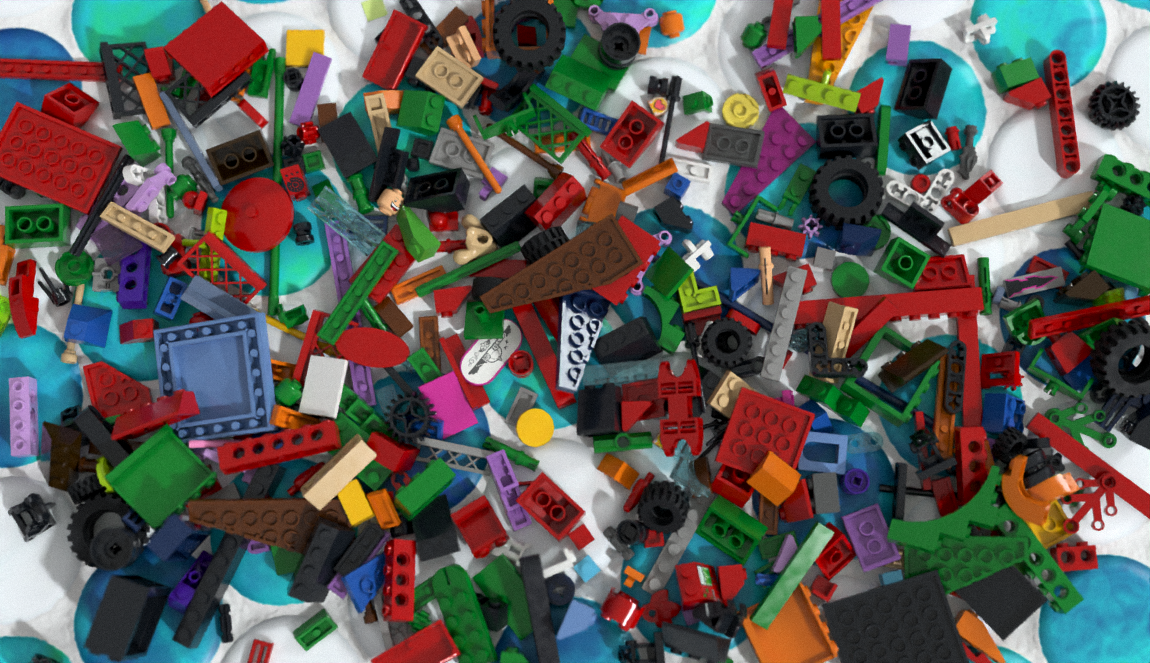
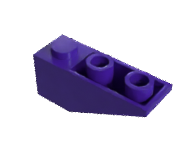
[168,550,213,615]

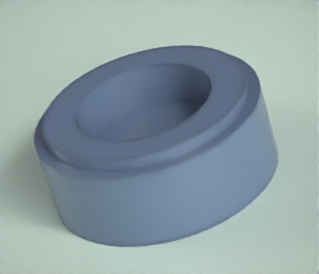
[991,286,1005,306]

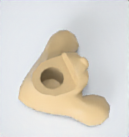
[453,214,498,265]

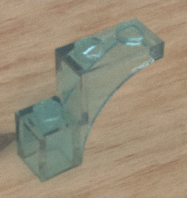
[669,428,712,498]

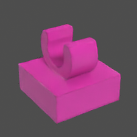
[774,390,795,406]

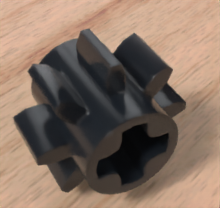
[280,134,305,158]
[1120,194,1147,216]

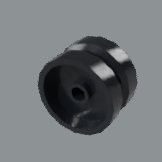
[1003,448,1056,489]

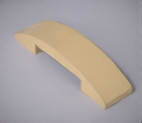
[365,93,391,154]

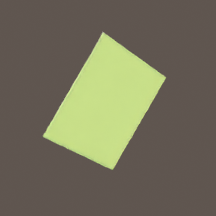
[361,0,388,21]

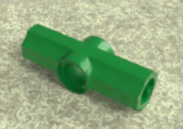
[593,431,653,454]

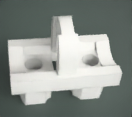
[961,14,998,45]
[682,239,714,272]

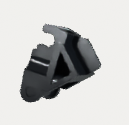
[7,493,57,542]
[692,599,747,639]

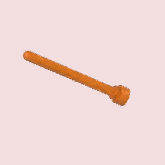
[446,114,502,194]

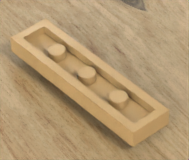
[100,201,175,253]

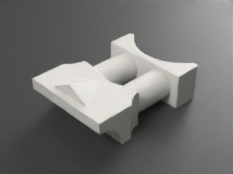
[491,534,532,567]

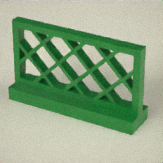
[510,83,592,164]

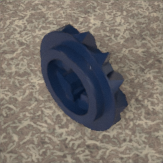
[545,574,575,606]

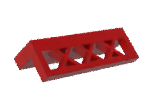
[439,334,491,411]

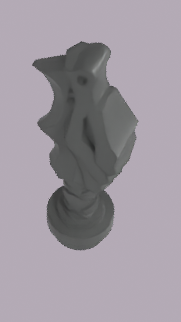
[956,125,978,180]
[181,156,219,203]

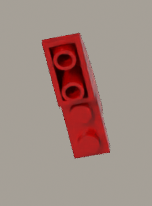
[8,259,39,339]

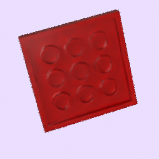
[714,387,815,474]

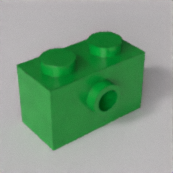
[991,57,1040,94]

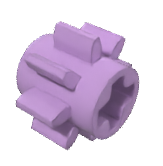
[798,215,823,240]

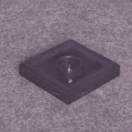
[90,224,143,266]

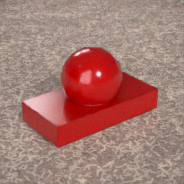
[182,191,208,216]
[428,211,459,232]

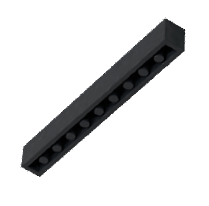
[172,464,287,649]

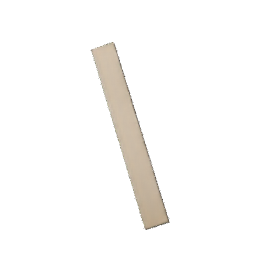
[947,191,1093,247]

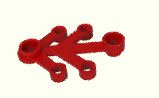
[1060,473,1119,534]

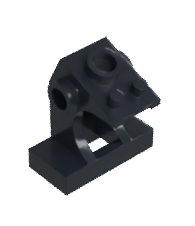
[908,428,957,481]
[618,631,665,663]

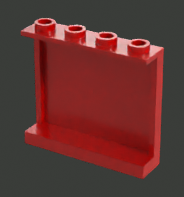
[163,1,269,98]

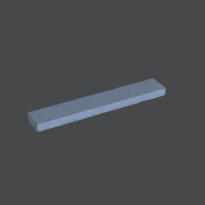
[159,90,224,192]

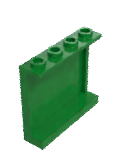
[1078,202,1150,297]
[105,424,217,531]

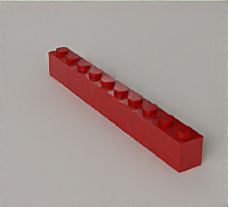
[793,287,984,330]

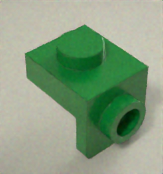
[683,91,713,115]
[277,303,309,329]

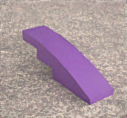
[486,449,532,532]

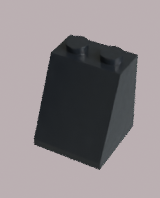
[577,383,625,438]

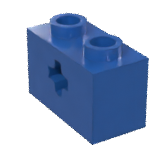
[152,276,188,321]

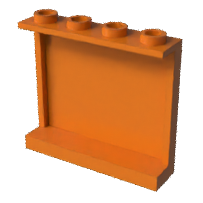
[737,582,839,663]

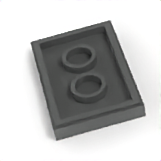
[702,123,765,169]

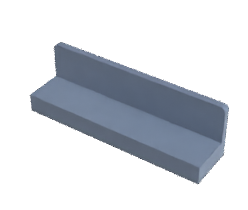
[180,275,258,320]

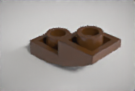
[317,103,338,143]
[373,296,414,338]
[688,456,713,498]

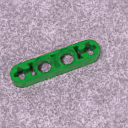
[874,105,891,176]

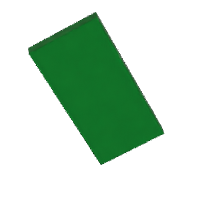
[472,553,552,640]

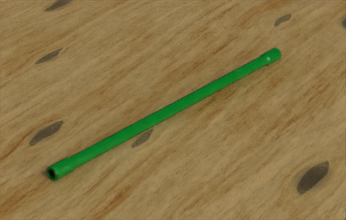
[267,57,286,316]

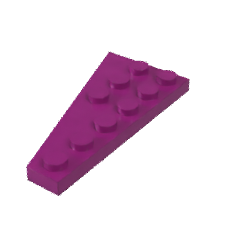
[721,107,816,216]

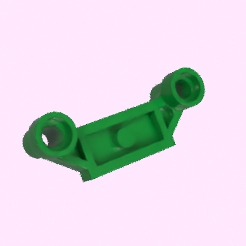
[1062,180,1119,245]

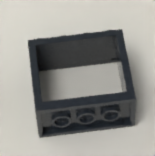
[83,575,172,663]

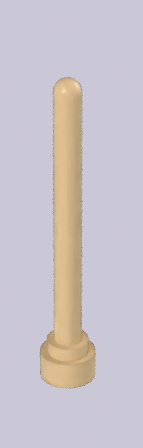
[60,284,85,364]

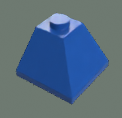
[64,304,113,348]

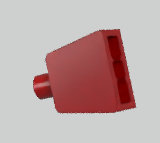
[1045,331,1092,376]

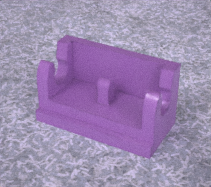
[886,24,911,67]

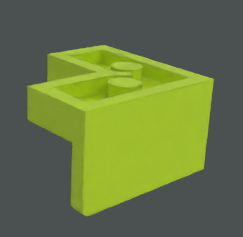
[676,272,721,314]

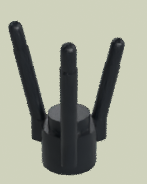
[38,267,73,307]
[697,419,728,459]

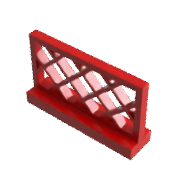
[176,229,267,304]
[292,309,359,387]

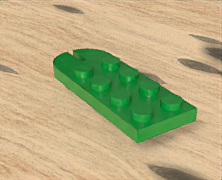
[432,563,498,663]

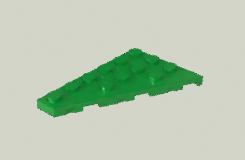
[904,535,1028,595]

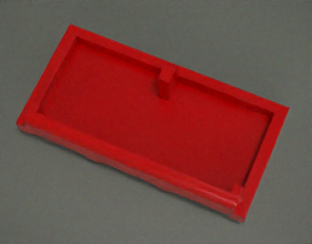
[362,9,428,90]
[370,619,460,663]

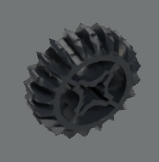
[1087,80,1141,131]
[384,391,437,444]

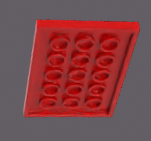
[0,102,123,216]

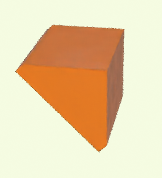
[746,451,801,506]

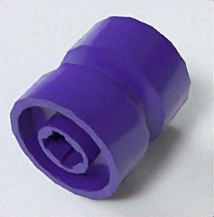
[839,468,870,495]

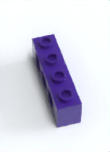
[116,232,152,309]

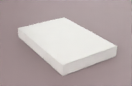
[299,355,348,418]

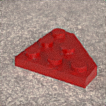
[83,361,154,418]

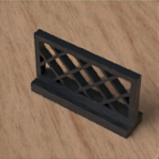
[99,41,151,120]
[165,70,254,128]

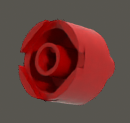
[600,587,646,631]

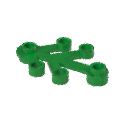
[1044,402,1117,449]

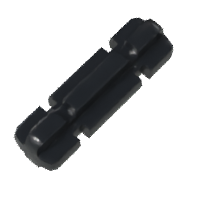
[218,604,233,643]

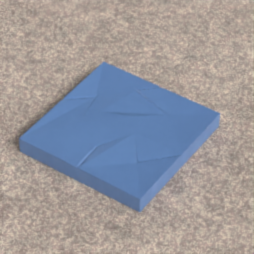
[153,312,279,444]

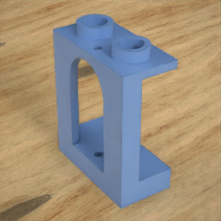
[796,431,848,476]

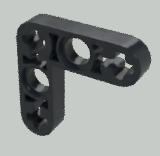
[807,322,868,378]

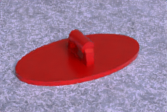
[336,327,410,368]

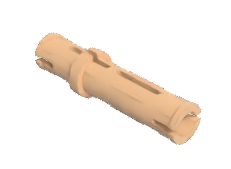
[758,246,774,305]

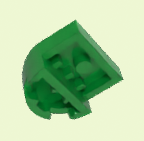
[1002,298,1047,346]

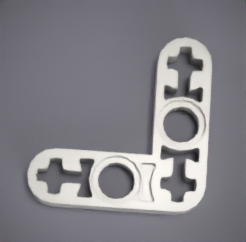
[123,164,167,225]
[885,169,955,214]

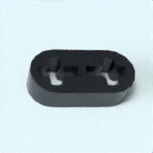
[1025,437,1050,450]

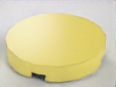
[722,93,759,129]

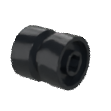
[616,520,649,545]

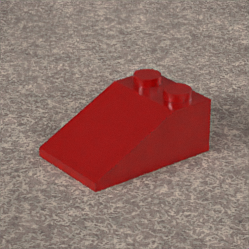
[600,100,665,168]
[711,464,754,508]
[516,472,586,543]

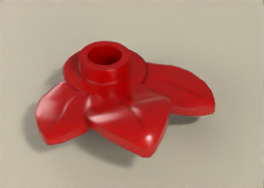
[642,589,681,628]

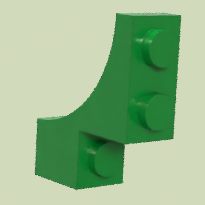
[642,286,686,356]
[795,375,870,428]

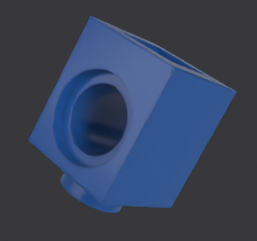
[664,173,691,201]

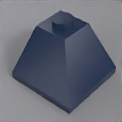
[834,223,882,256]

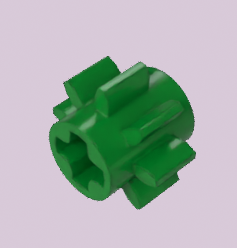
[408,610,432,634]

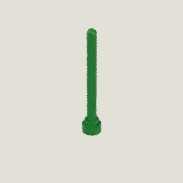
[161,128,177,219]

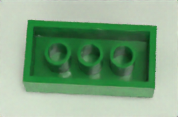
[317,412,394,491]

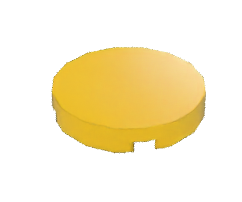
[515,408,554,447]

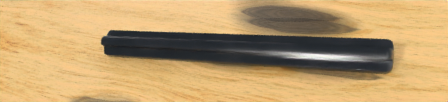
[69,154,135,257]

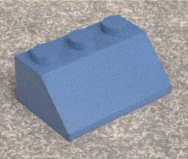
[556,599,597,639]

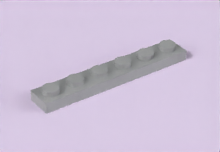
[760,266,807,382]
[641,494,715,595]

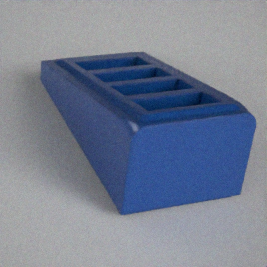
[578,107,618,136]

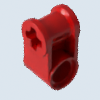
[941,187,979,224]

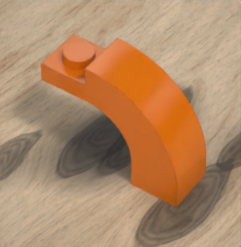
[1002,454,1051,526]
[1026,472,1080,503]

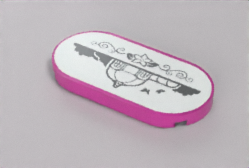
[460,319,523,386]

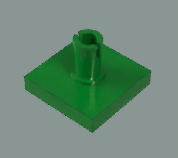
[464,302,505,340]

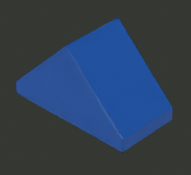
[728,267,760,303]
[798,399,834,434]

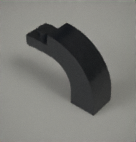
[488,69,546,112]

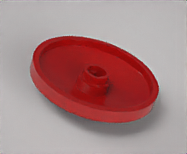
[221,177,294,253]

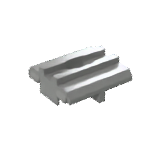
[92,258,121,293]

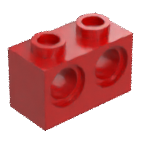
[1050,541,1098,571]

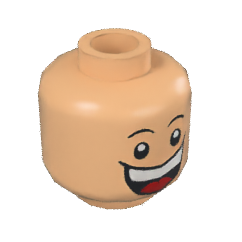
[377,188,405,217]

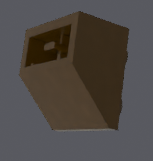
[1053,270,1110,306]

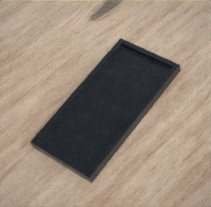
[955,524,1048,641]

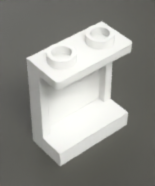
[543,547,576,578]

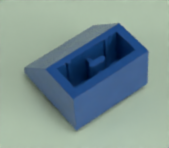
[982,393,1026,436]

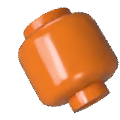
[659,10,685,39]

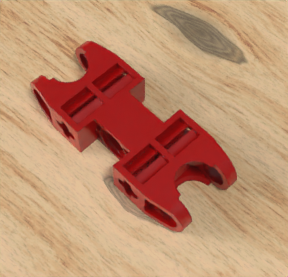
[658,359,704,457]

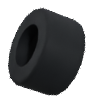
[472,277,505,302]

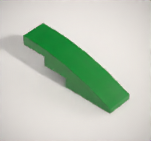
[339,383,399,441]

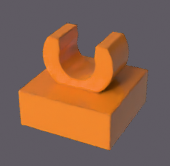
[623,565,645,588]

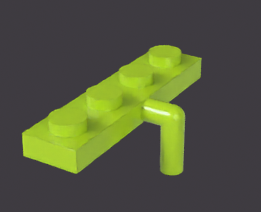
[783,69,861,112]
[182,207,227,286]

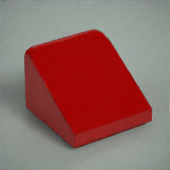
[517,25,537,47]

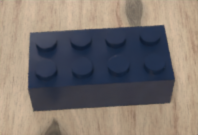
[146,514,212,562]

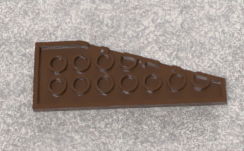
[480,213,643,313]
[189,498,352,554]

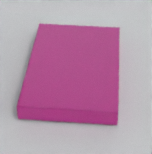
[418,370,478,439]

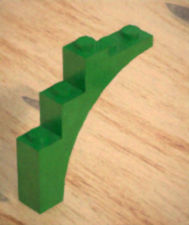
[887,465,1003,555]

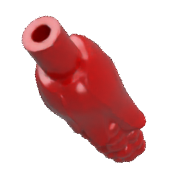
[287,462,326,497]
[623,472,655,512]

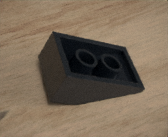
[317,111,377,179]
[403,167,470,213]
[1120,402,1150,450]
[411,494,461,562]

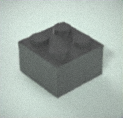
[806,472,840,515]

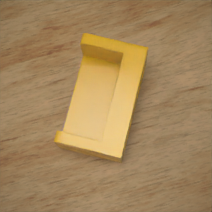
[337,479,375,526]

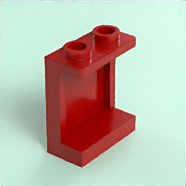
[450,495,510,559]

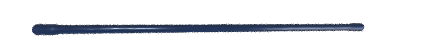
[652,254,955,443]

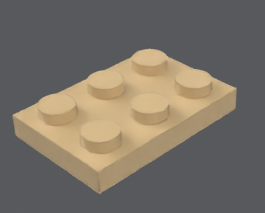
[415,46,484,109]
[706,370,759,419]

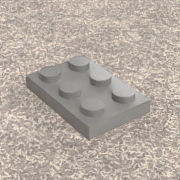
[429,127,495,180]

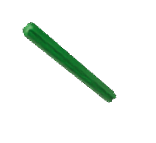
[415,241,521,298]

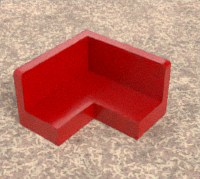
[366,432,420,472]

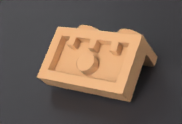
[446,25,481,68]

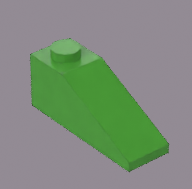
[396,204,441,263]

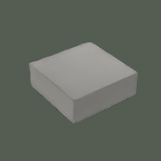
[813,247,836,270]

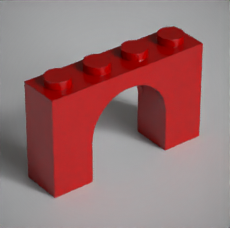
[592,215,661,306]

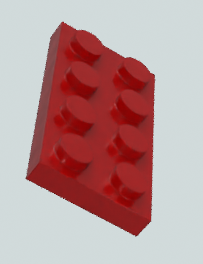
[349,224,416,305]

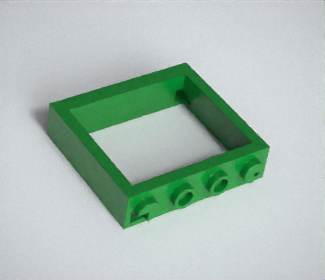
[839,325,941,427]

